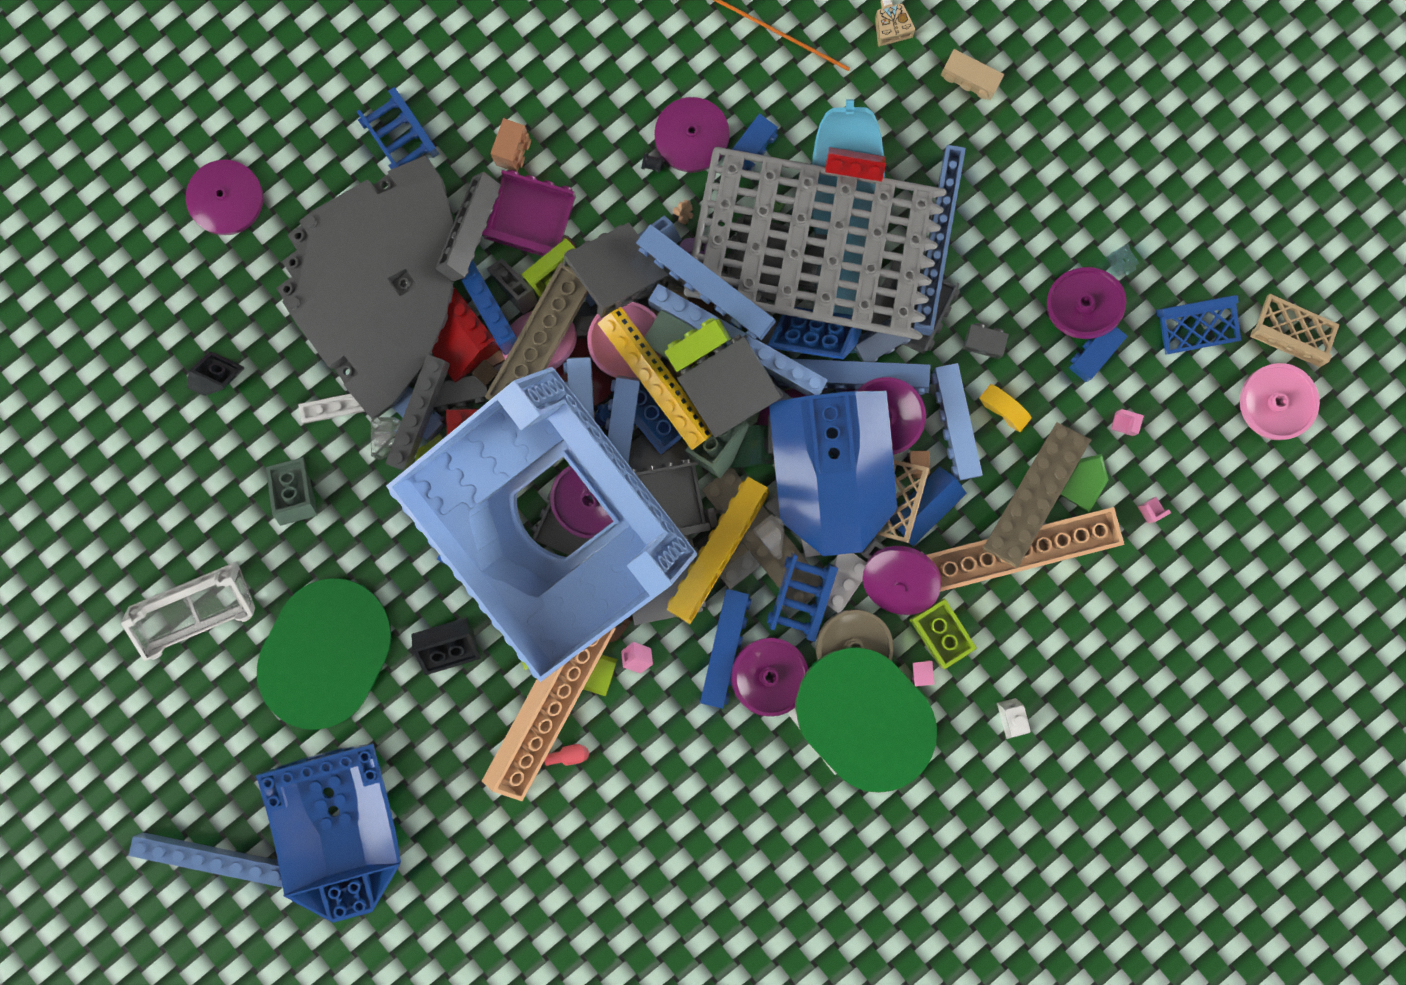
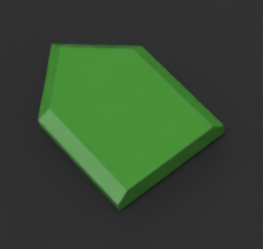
[1060,454,1108,512]

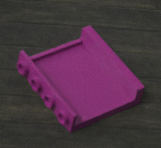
[482,170,576,256]

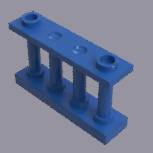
[357,87,439,170]
[767,552,838,642]

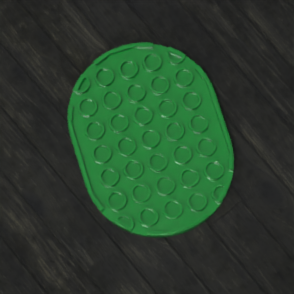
[257,578,392,730]
[795,647,937,793]

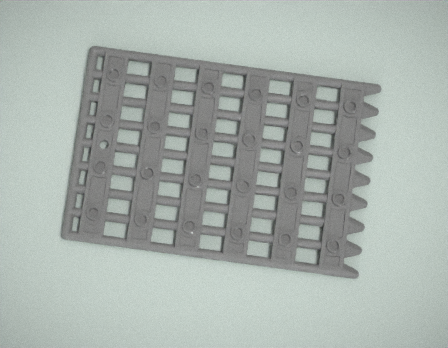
[684,147,946,340]

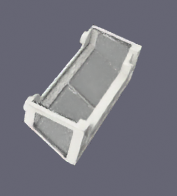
[121,562,255,661]

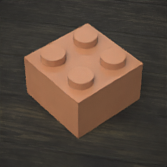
[490,118,531,172]

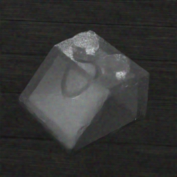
[371,417,402,460]
[752,514,784,560]

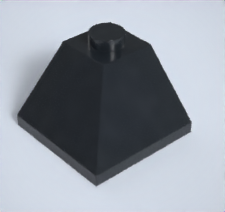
[187,351,244,396]

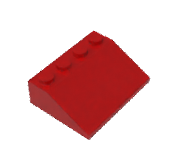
[432,286,500,383]

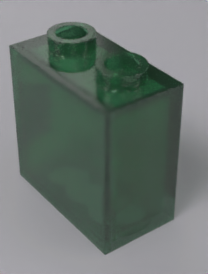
[731,425,774,469]

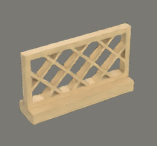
[1250,294,1339,367]
[877,460,929,543]

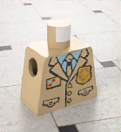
[875,0,915,47]

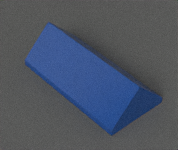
[889,466,967,547]

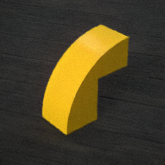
[979,384,1032,432]

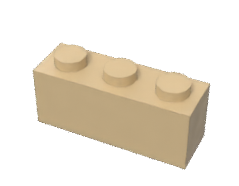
[940,49,1004,100]

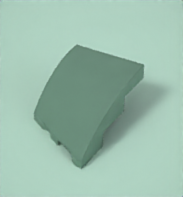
[644,310,695,362]

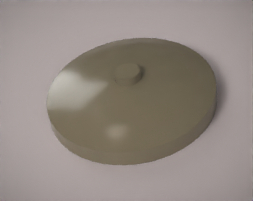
[816,609,894,661]

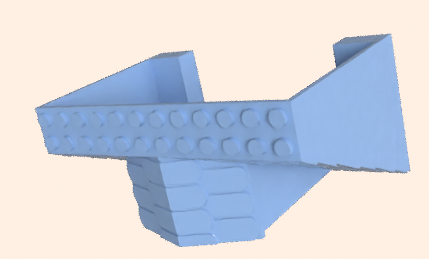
[386,367,697,682]

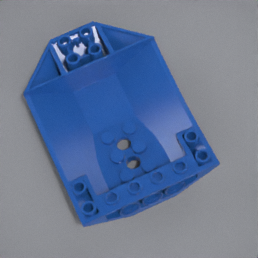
[769,391,897,556]
[256,743,401,923]

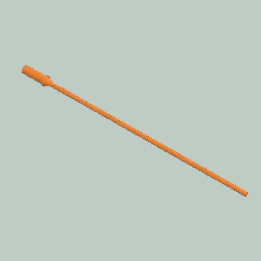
[713,0,850,71]

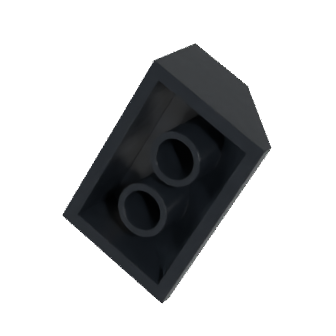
[411,617,481,676]

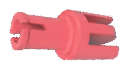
[544,744,589,766]

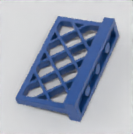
[1156,295,1241,355]

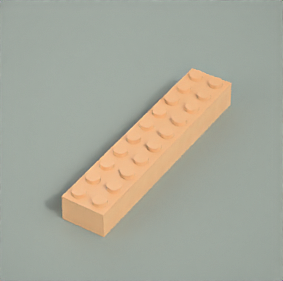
[926,507,1124,592]
[482,627,616,801]

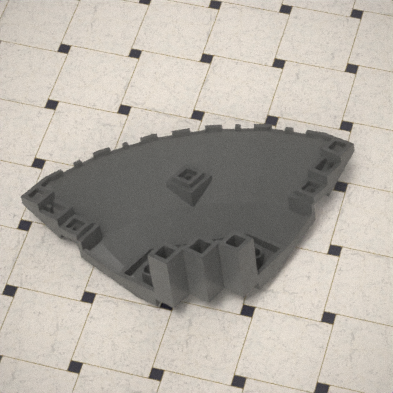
[276,156,454,420]

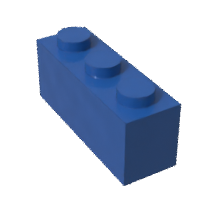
[732,114,778,171]
[1069,327,1127,382]

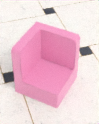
[1111,409,1144,436]
[1138,497,1171,523]
[621,642,653,673]
[912,660,935,686]

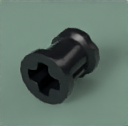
[641,152,664,174]

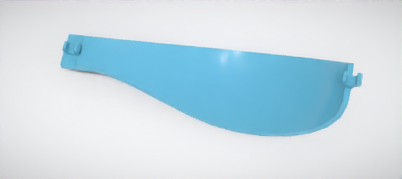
[812,99,885,353]

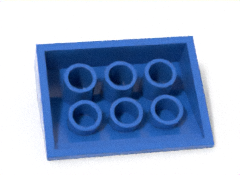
[768,307,861,359]
[612,381,693,454]

